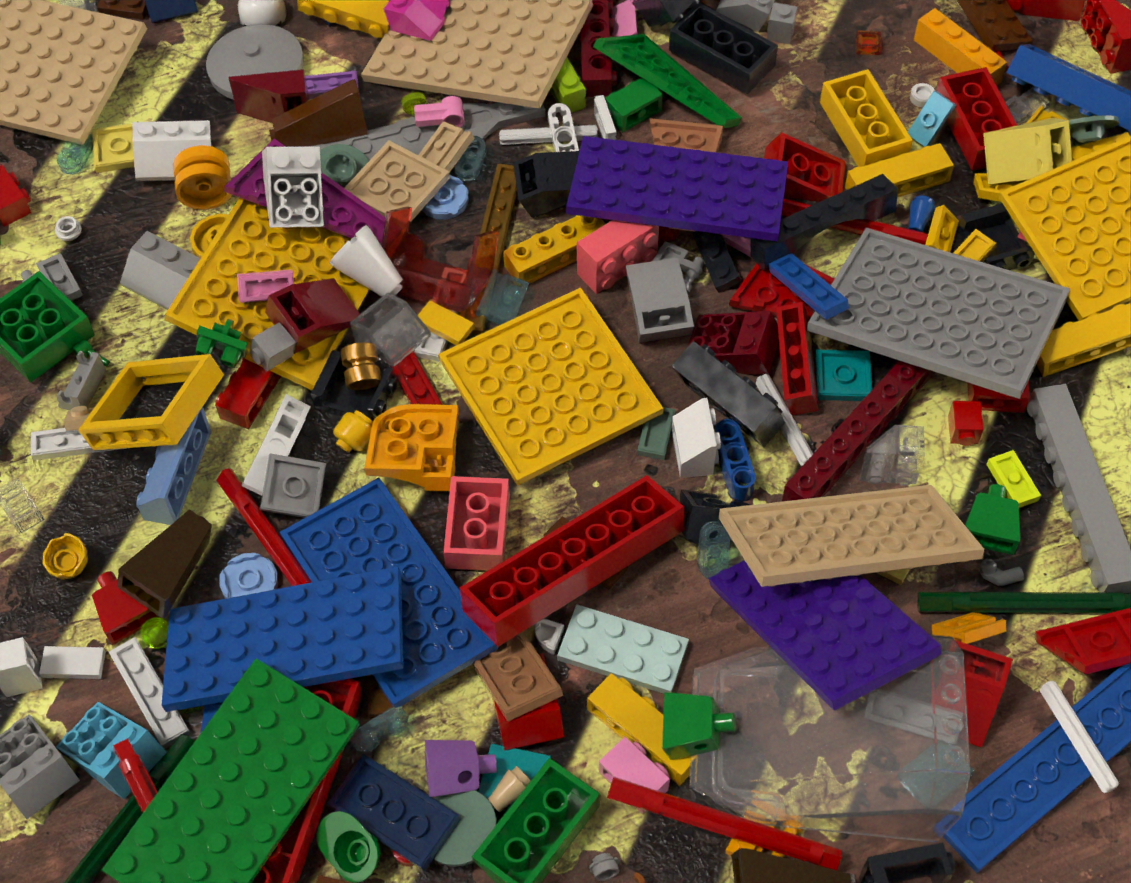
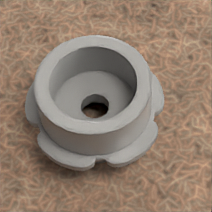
[589,853,620,881]

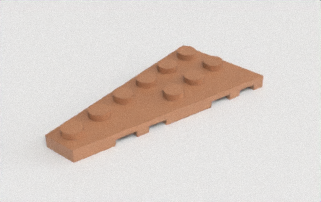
[650,119,723,232]

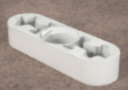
[548,103,579,152]

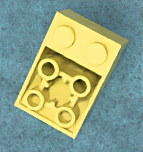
[983,118,1072,184]

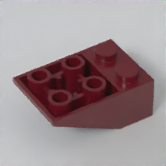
[229,69,310,124]
[265,278,363,354]
[688,311,779,375]

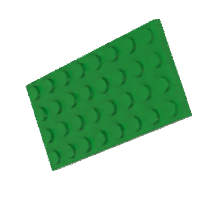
[102,658,359,883]

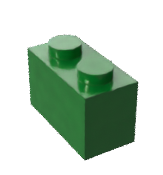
[605,78,663,133]

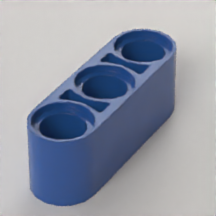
[714,419,756,502]

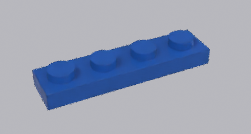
[769,253,849,320]

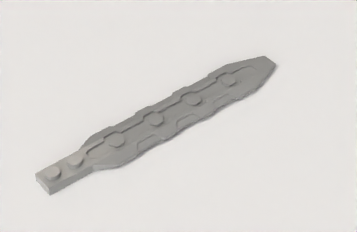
[311,102,545,161]

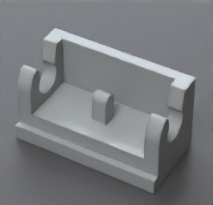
[57,351,106,410]

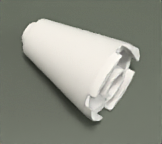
[329,225,403,298]

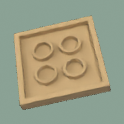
[345,140,450,229]

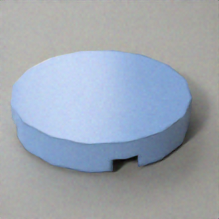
[422,175,469,220]
[219,553,278,599]

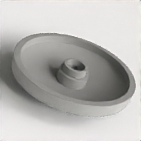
[206,24,304,99]

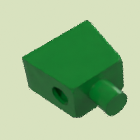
[965,484,1020,555]
[662,692,736,760]

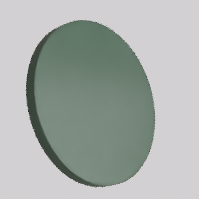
[1069,115,1119,146]
[320,144,369,188]
[434,790,497,867]

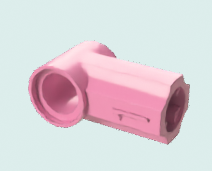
[414,96,465,128]

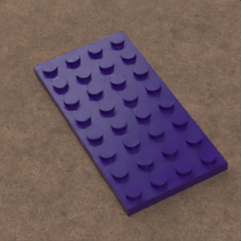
[566,136,788,241]
[708,560,942,711]

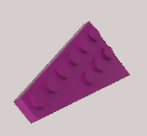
[224,139,399,248]

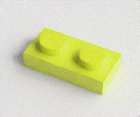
[986,450,1041,508]

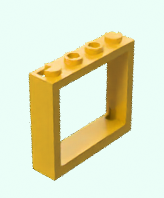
[78,354,224,450]

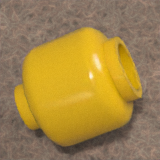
[333,410,373,453]

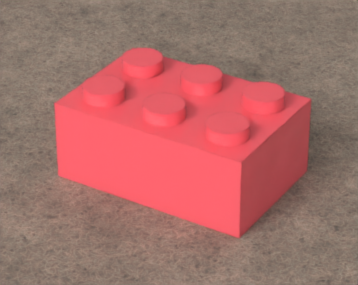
[577,220,659,294]
[444,476,510,570]

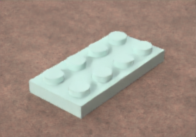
[557,604,689,694]

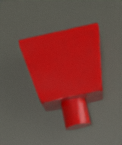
[92,571,161,645]

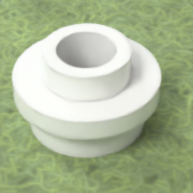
[55,216,82,241]

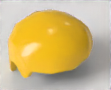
[43,533,88,579]

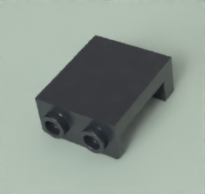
[957,203,1035,270]
[311,350,397,421]
[859,842,955,883]

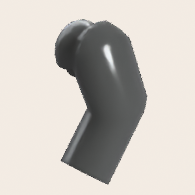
[979,559,1024,586]

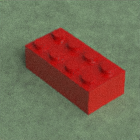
[937,67,1018,171]

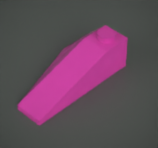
[384,0,450,41]

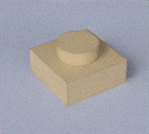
[64,406,94,431]

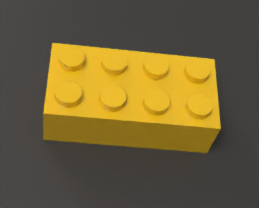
[820,69,913,167]

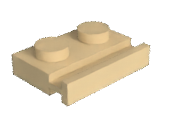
[418,121,474,173]

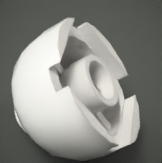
[238,0,287,26]

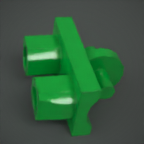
[196,319,248,368]

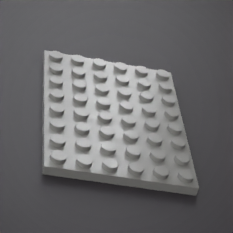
[807,228,1070,399]

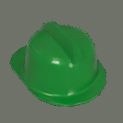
[317,811,381,883]

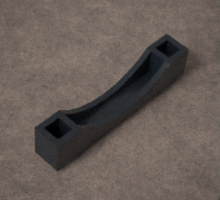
[750,174,898,272]

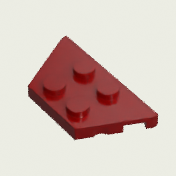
[1035,608,1131,674]

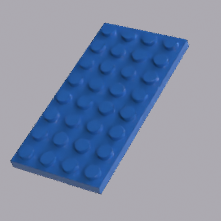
[280,477,498,710]
[161,566,403,712]

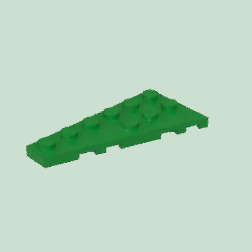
[593,34,742,128]

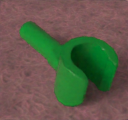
[72,340,110,367]

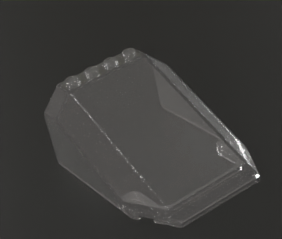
[690,634,970,842]

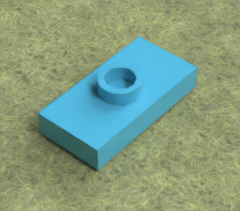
[908,91,956,147]

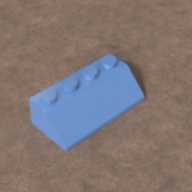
[136,407,212,525]

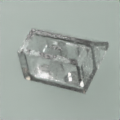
[350,292,431,367]
[859,425,925,486]

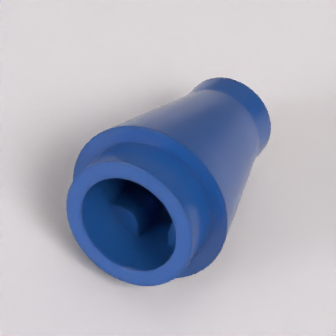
[908,195,935,232]

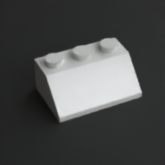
[132,121,211,181]

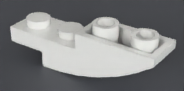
[242,394,311,495]

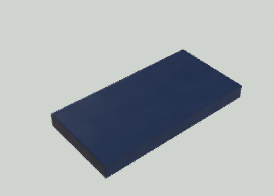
[326,754,462,872]

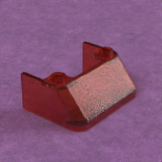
[382,206,499,312]

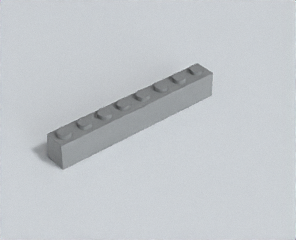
[1027,384,1131,594]

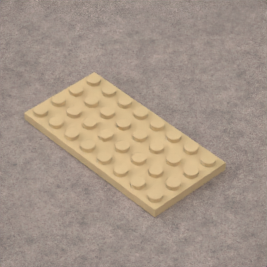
[719,485,984,587]

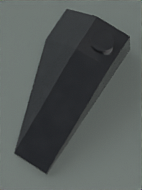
[680,489,750,545]

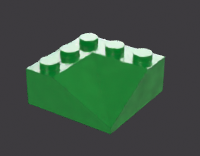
[0,271,95,383]

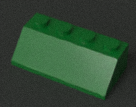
[472,758,600,883]

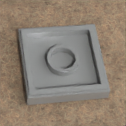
[260,453,326,518]

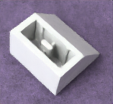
[671,398,721,478]

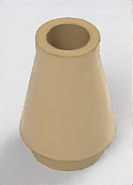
[488,766,531,813]

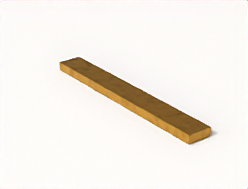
[460,163,518,335]

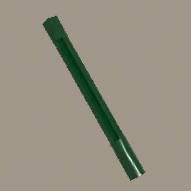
[917,592,1131,613]
[64,734,195,883]

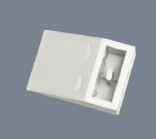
[262,147,324,228]

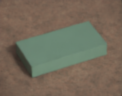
[637,407,676,460]

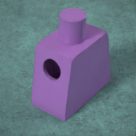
[425,740,496,797]

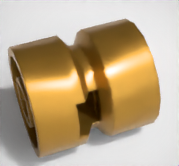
[341,342,381,390]

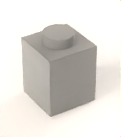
[767,3,797,44]
[250,322,296,371]

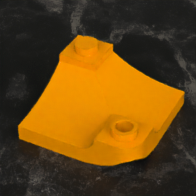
[364,404,459,491]

